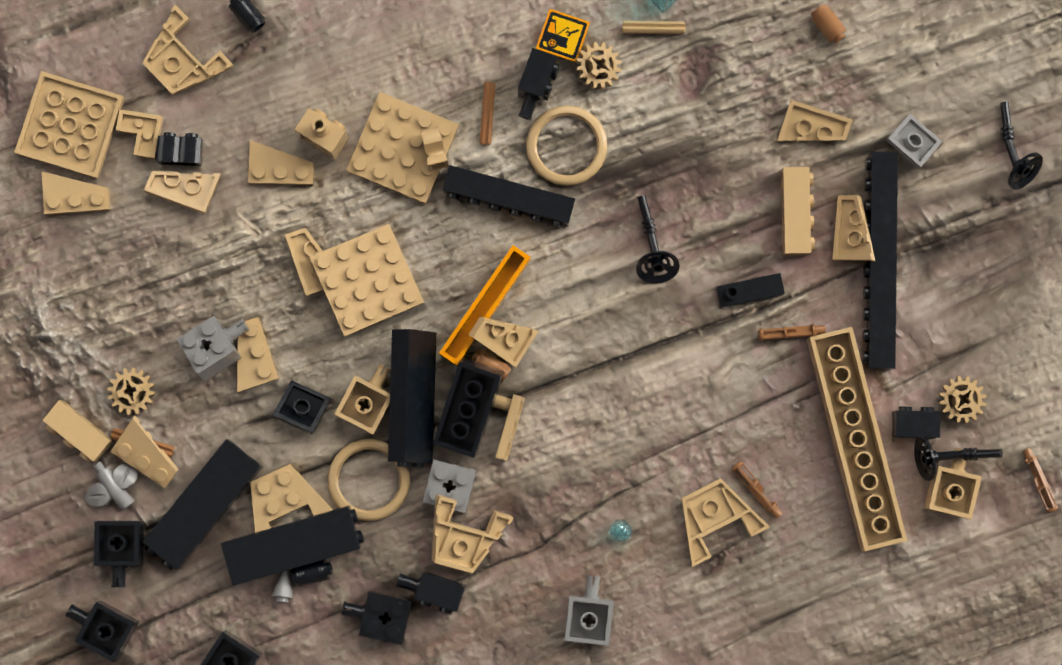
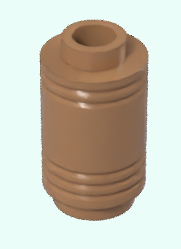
[811,4,847,44]
[471,349,511,383]

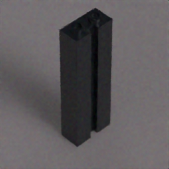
[388,329,437,467]
[143,439,263,570]
[220,505,364,586]

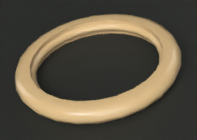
[526,105,608,186]
[328,439,410,521]

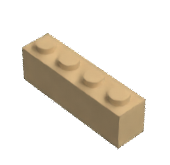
[781,167,815,256]

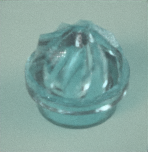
[609,519,632,541]

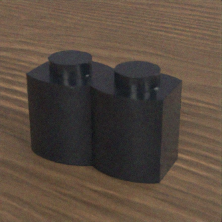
[156,132,203,166]

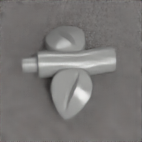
[85,461,138,511]

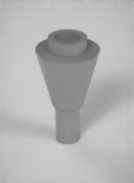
[272,569,293,603]

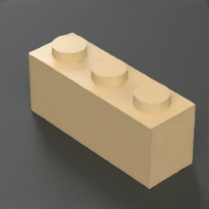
[42,400,114,462]

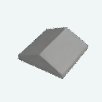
[886,114,942,169]

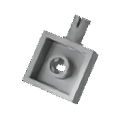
[177,316,249,381]
[423,460,477,528]
[564,575,614,646]

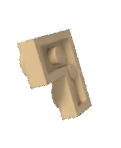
[116,109,164,159]

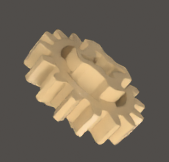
[575,42,622,89]
[107,367,156,415]
[938,376,987,423]

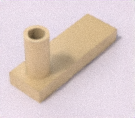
[493,394,525,461]

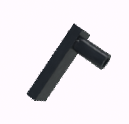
[716,273,785,308]

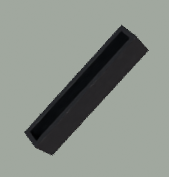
[443,165,575,228]

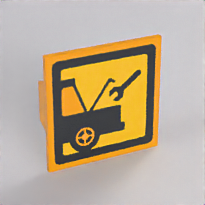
[536,9,590,62]

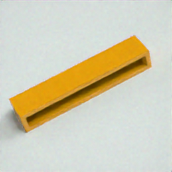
[439,245,531,367]

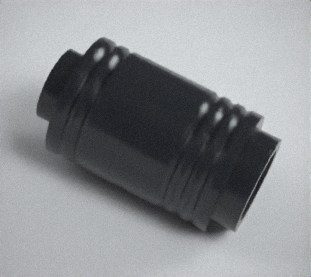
[229,0,265,33]
[291,559,333,587]

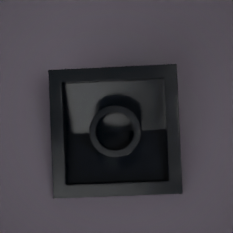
[272,380,331,434]

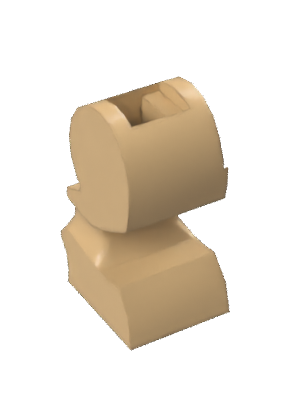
[421,127,449,172]

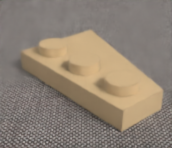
[777,100,853,141]
[248,140,315,185]
[144,171,221,215]
[42,172,111,215]
[832,195,875,261]
[284,228,323,297]
[237,317,280,393]
[469,317,538,367]
[111,416,179,488]

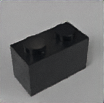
[892,406,940,438]

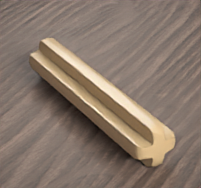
[622,21,686,34]

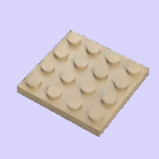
[14,71,125,179]
[346,92,459,204]
[309,224,424,337]

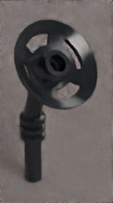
[1000,102,1043,190]
[636,195,680,283]
[914,437,1003,481]

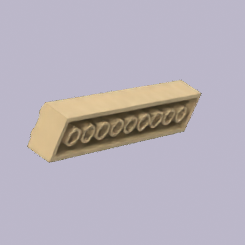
[806,327,908,551]

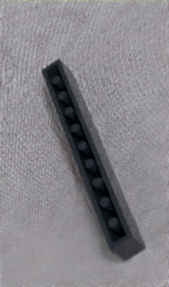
[862,151,898,370]

